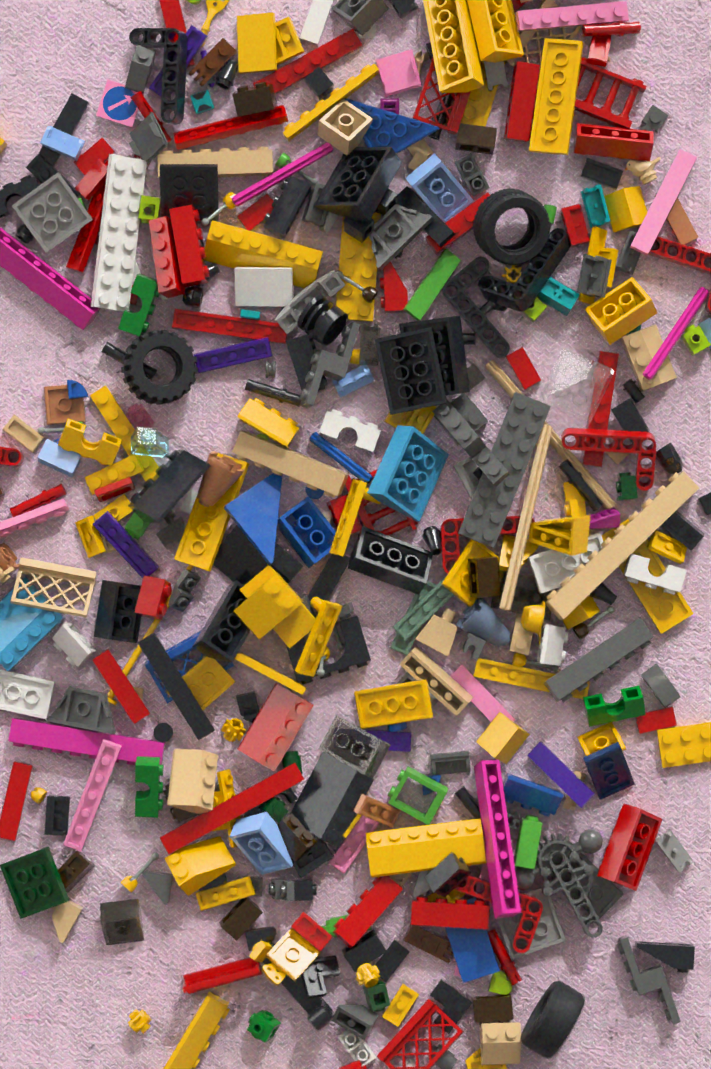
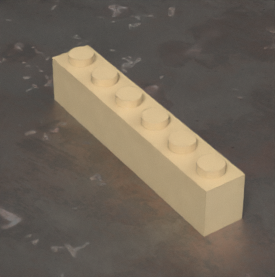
[157,147,274,180]
[232,430,349,498]

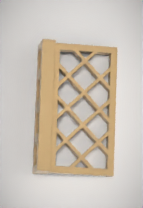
[503,0,582,86]
[11,557,96,618]

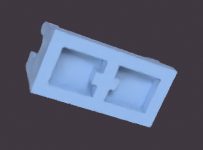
[40,126,85,161]
[38,439,82,478]

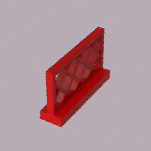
[412,57,481,135]
[183,957,263,994]
[377,999,464,1069]

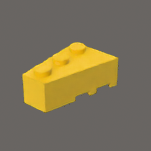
[528,515,590,556]

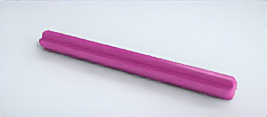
[232,142,333,207]
[643,287,709,380]

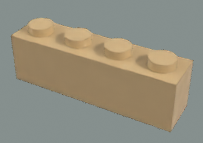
[399,646,473,716]

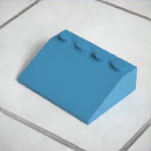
[367,425,449,522]
[0,577,65,671]

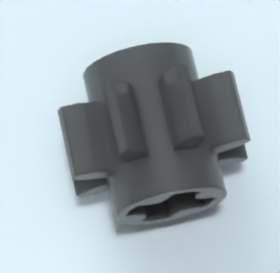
[507,808,520,831]

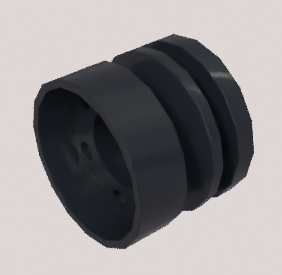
[297,295,348,346]

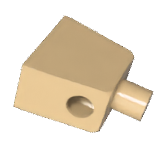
[416,608,458,656]

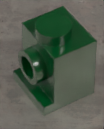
[616,472,638,501]
[258,796,288,823]
[362,980,390,1012]

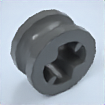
[266,361,276,378]

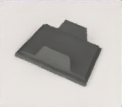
[129,112,169,166]

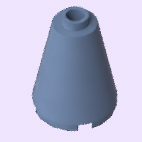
[457,598,511,647]

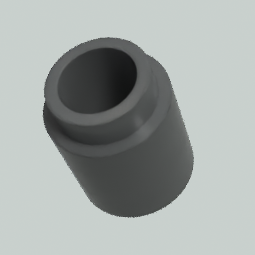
[432,1044,458,1069]

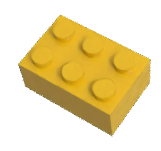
[585,277,657,345]

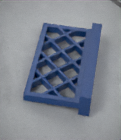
[144,630,234,703]

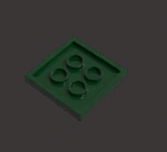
[0,846,70,919]

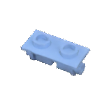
[332,364,375,398]

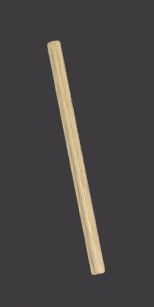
[485,360,615,509]
[500,425,553,611]

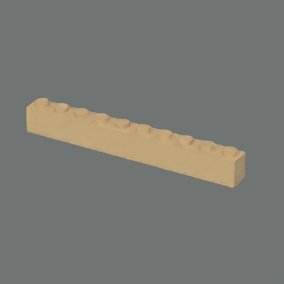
[545,471,699,620]

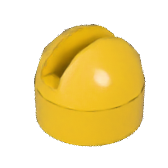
[30,787,47,804]

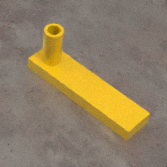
[329,480,380,556]
[295,597,342,677]

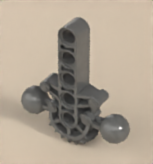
[515,829,603,938]

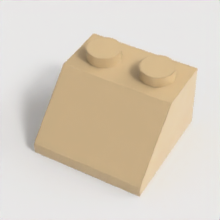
[318,99,373,155]
[479,1022,522,1065]

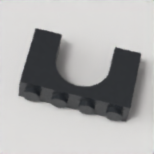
[286,616,371,685]

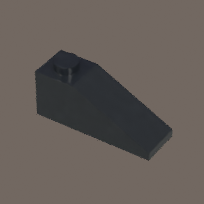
[635,941,695,973]

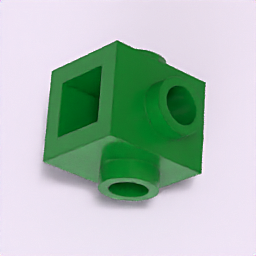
[247,1010,281,1043]

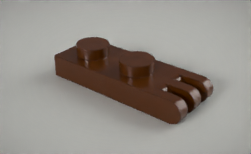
[188,38,236,87]
[403,924,453,963]

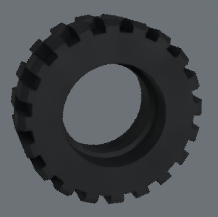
[121,330,198,405]

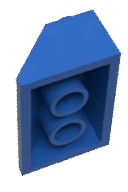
[277,496,336,568]
[503,773,564,817]

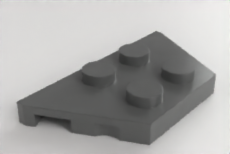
[369,204,434,270]
[47,686,116,734]

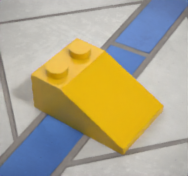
[234,572,303,640]
[164,836,237,896]

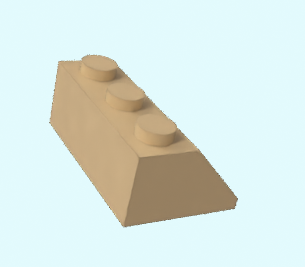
[620,324,677,392]
[167,749,218,814]

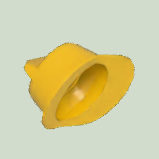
[521,601,545,645]

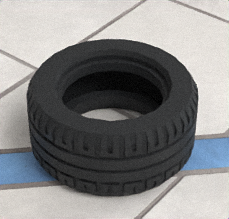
[473,188,550,265]
[521,981,585,1058]

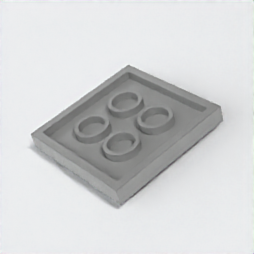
[12,172,93,253]
[492,886,566,960]

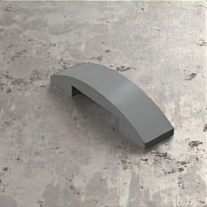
[275,270,345,334]

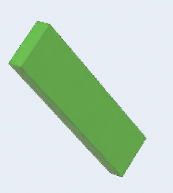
[403,248,461,321]

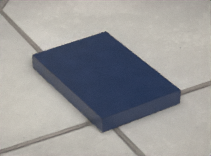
[583,742,635,800]

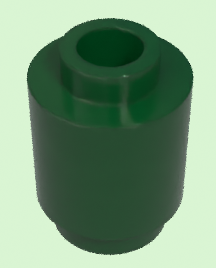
[282,751,303,774]

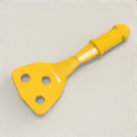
[200,0,230,48]
[262,963,286,986]

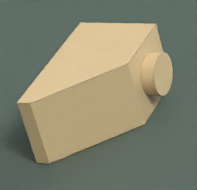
[508,613,533,655]
[51,901,83,943]

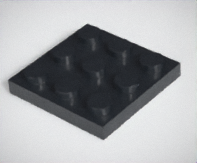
[160,164,219,221]

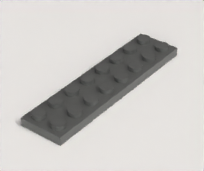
[458,392,551,548]

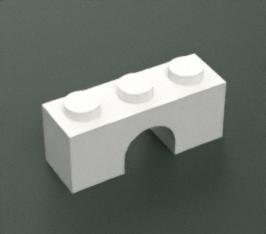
[319,409,381,453]
[623,554,687,595]

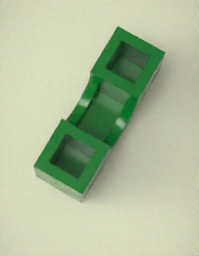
[118,273,160,337]
[583,686,646,727]
[135,756,164,818]

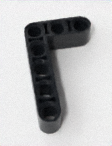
[129,28,188,125]
[478,228,571,312]
[442,256,510,359]
[263,942,334,1031]

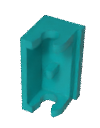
[581,184,610,229]
[537,277,580,316]

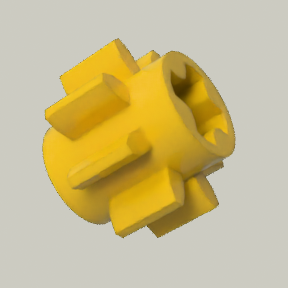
[501,265,522,284]
[221,718,246,742]
[356,963,380,988]
[128,1009,152,1033]

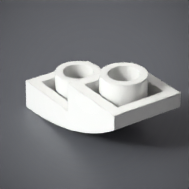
[338,1030,377,1066]

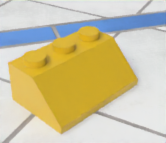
[237,398,299,448]

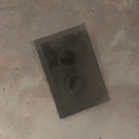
[490,570,557,620]
[319,715,391,778]

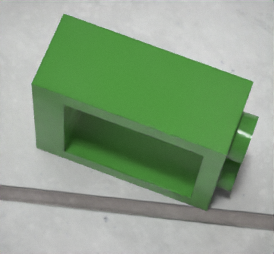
[387,766,448,825]
[514,814,542,869]

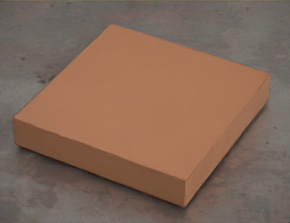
[44,384,86,425]

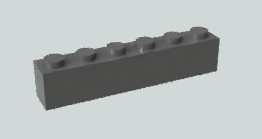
[544,617,654,702]

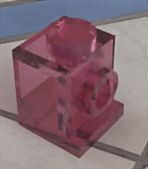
[126,403,155,434]

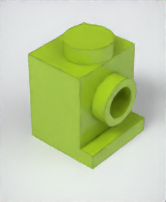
[138,195,160,224]
[522,297,547,322]
[681,324,711,356]

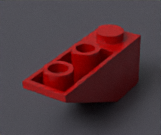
[380,261,408,313]

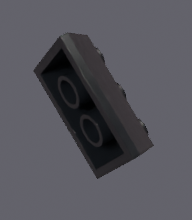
[262,176,311,240]
[94,580,141,643]

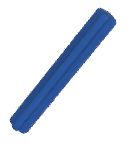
[309,432,373,484]

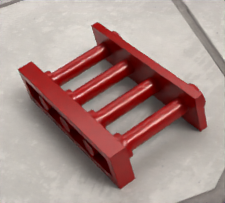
[574,57,647,129]
[345,460,418,536]

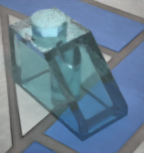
[131,427,169,458]

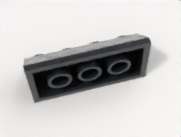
[348,526,433,595]
[192,580,251,663]

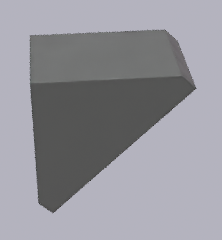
[142,870,173,905]

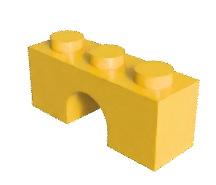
[58,418,122,466]

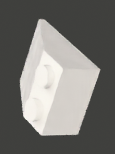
[52,623,96,667]
[536,624,568,666]

